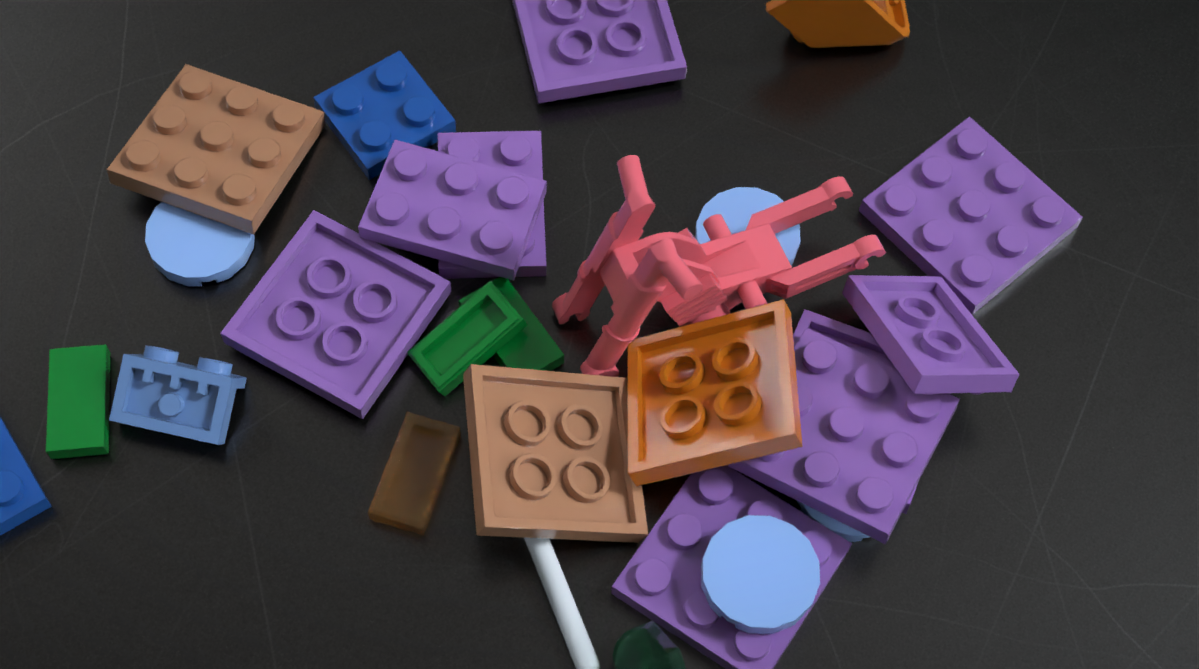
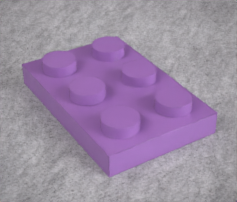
[438,131,546,279]
[358,140,547,280]
[842,275,1019,395]

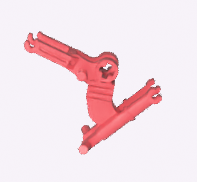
[552,155,886,377]

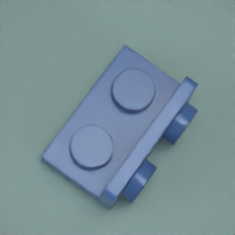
[109,345,247,445]

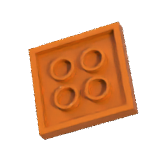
[628,299,803,486]

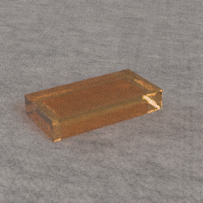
[368,412,461,536]

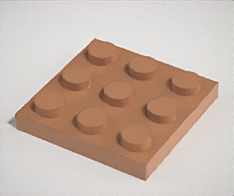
[107,64,325,235]
[463,364,648,543]

